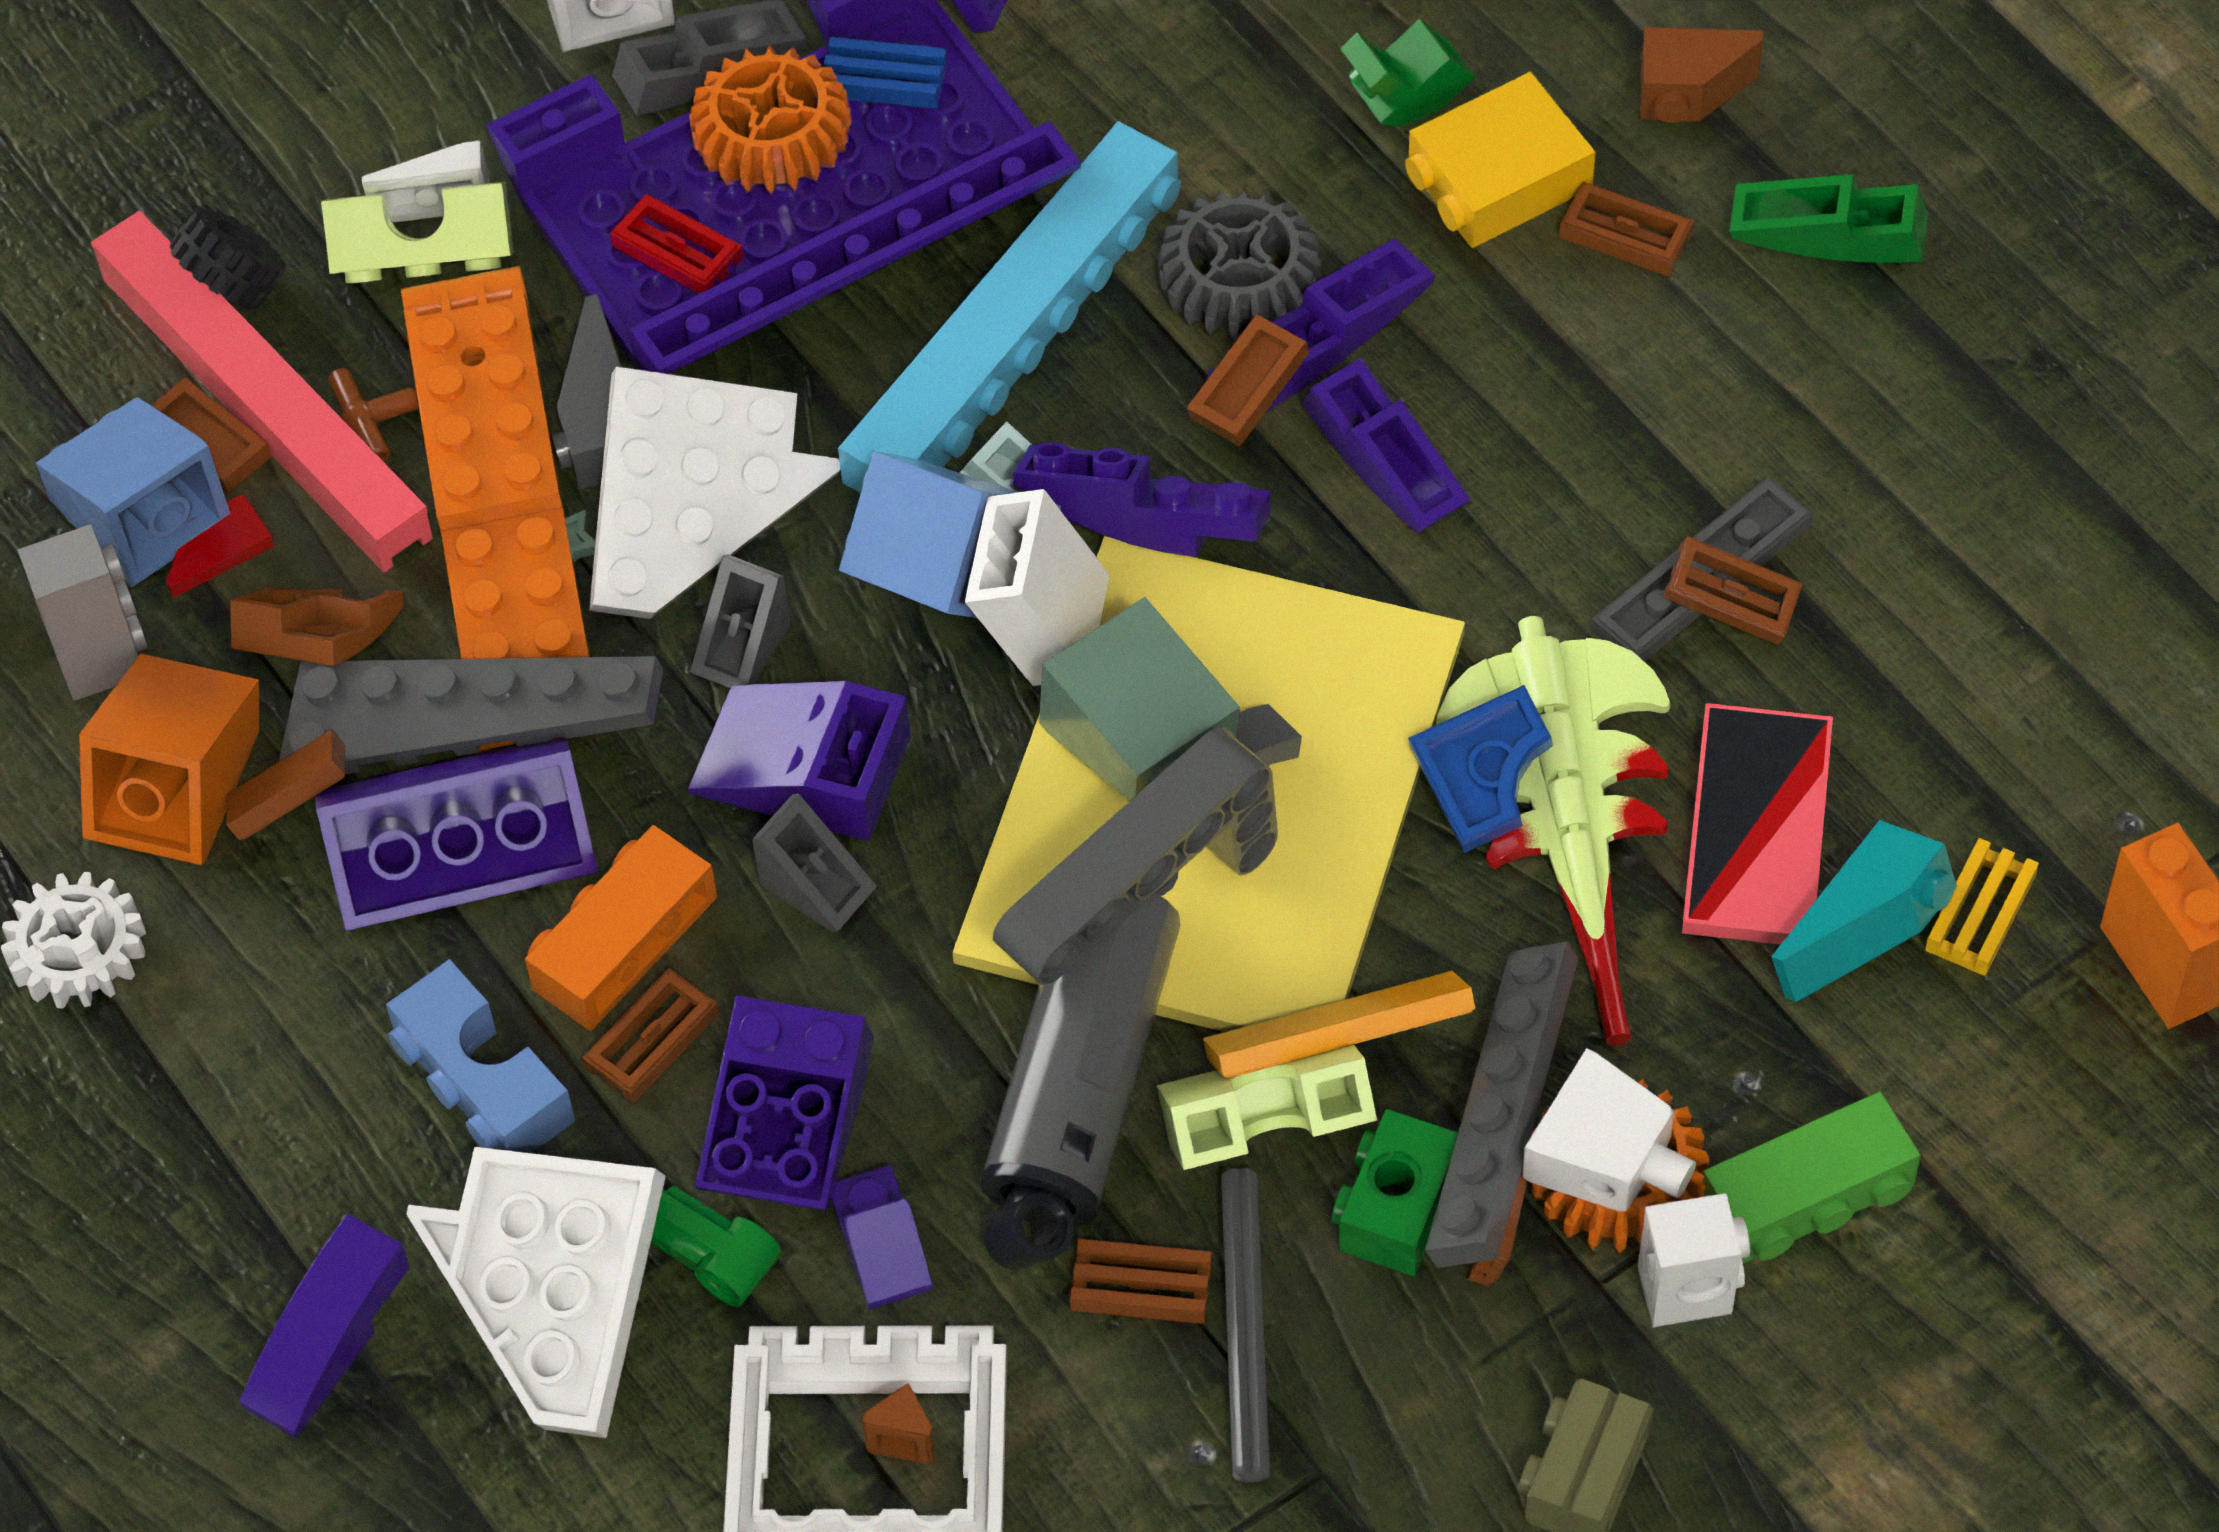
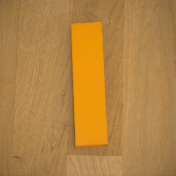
[1203,971,1475,1079]

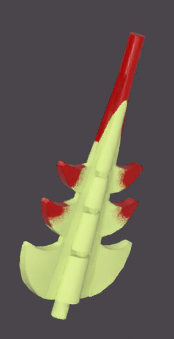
[1436,616,1670,1046]

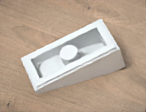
[362,140,490,223]

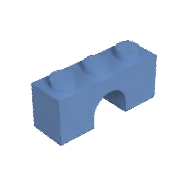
[386,959,575,1154]

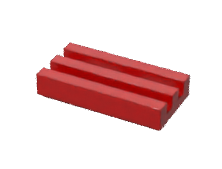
[610,194,744,294]

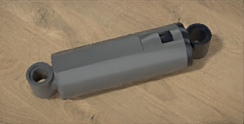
[980,872,1180,1270]

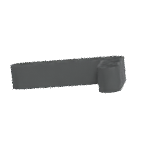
[993,727,1278,985]

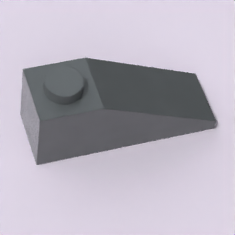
[551,294,621,490]

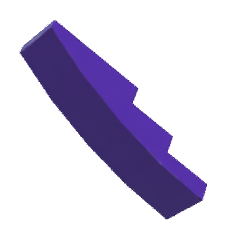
[1207,239,1435,413]

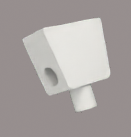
[1522,1048,1696,1212]

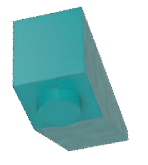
[1771,820,1957,1003]

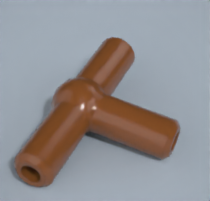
[328,368,419,462]

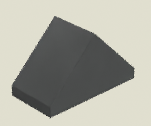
[690,554,791,688]
[752,794,877,932]

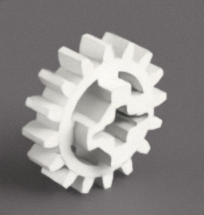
[1,872,146,1009]

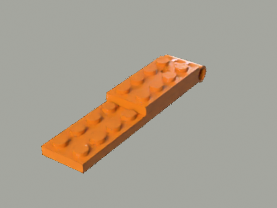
[401,266,590,751]

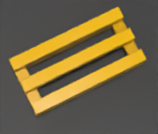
[1925,838,2039,976]

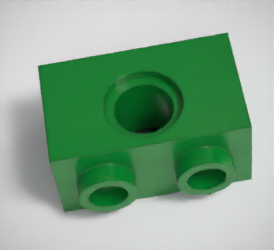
[1331,1109,1458,1277]

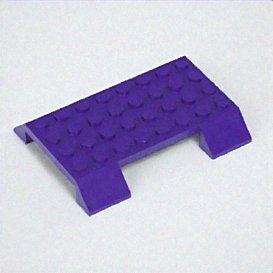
[487,0,1081,374]

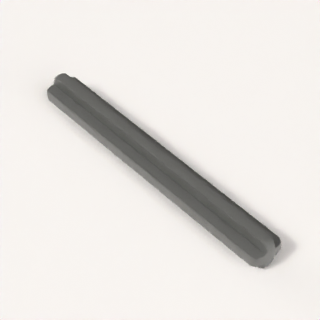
[1221,1168,1270,1483]

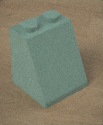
[1039,597,1240,801]

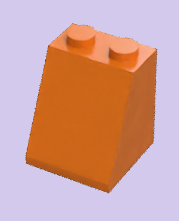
[79,653,259,865]
[2100,823,2219,1029]

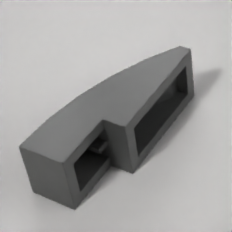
[612,0,806,116]

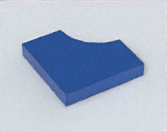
[1408,685,1553,853]

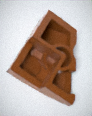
[230,587,403,666]

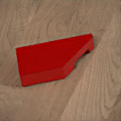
[166,493,274,598]

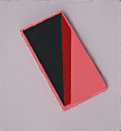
[1682,703,1833,944]

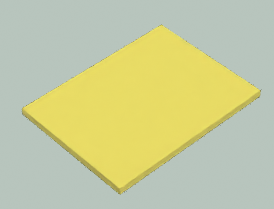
[952,536,1465,1032]

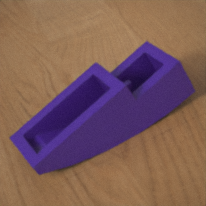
[1302,358,1470,534]
[239,1213,410,1438]

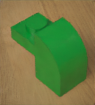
[1340,19,1476,127]

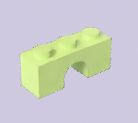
[321,182,514,283]
[1156,1045,1377,1170]

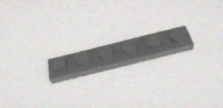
[1425,941,1579,1268]

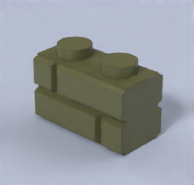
[1518,1378,1654,1532]

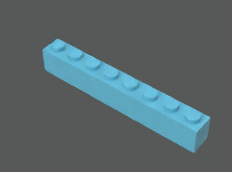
[838,121,1181,493]

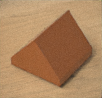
[862,1383,936,1465]

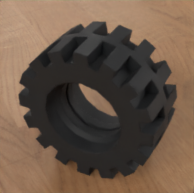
[169,205,286,309]

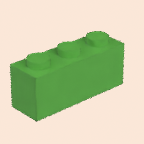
[1703,1091,1921,1263]

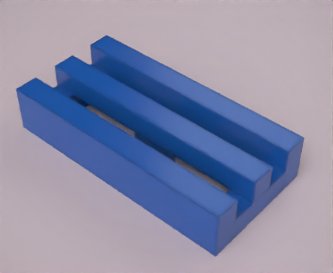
[824,37,948,109]

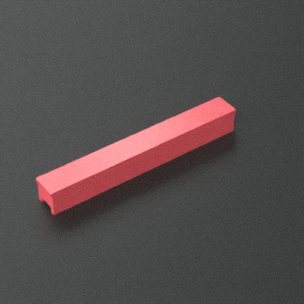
[91,210,433,573]

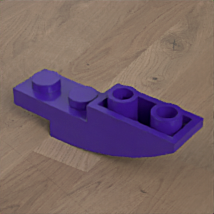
[1013,442,1271,557]

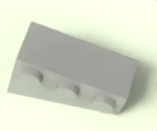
[18,524,148,701]

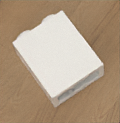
[965,489,1110,686]

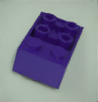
[688,681,911,841]
[695,996,874,1211]

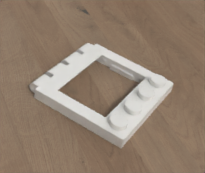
[724,1325,1007,1532]

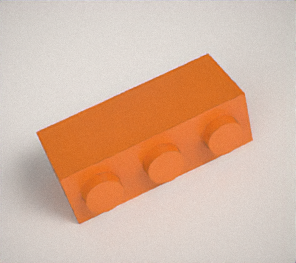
[525,825,718,1032]

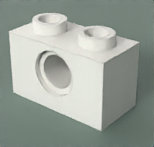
[1638,1193,1750,1327]

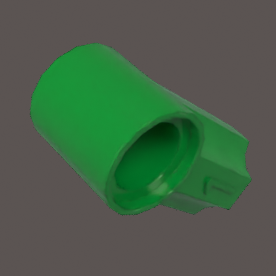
[650,1185,782,1307]

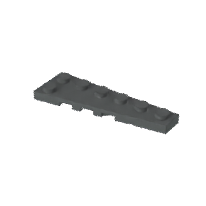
[279,656,663,774]

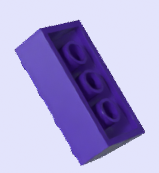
[315,737,598,931]

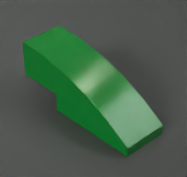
[1729,174,1928,263]

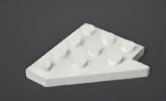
[589,367,841,619]
[407,1147,666,1438]

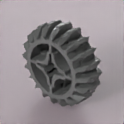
[1158,187,1321,341]

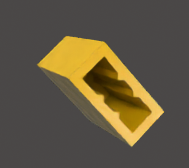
[1405,72,1596,248]

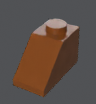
[1640,27,1763,123]

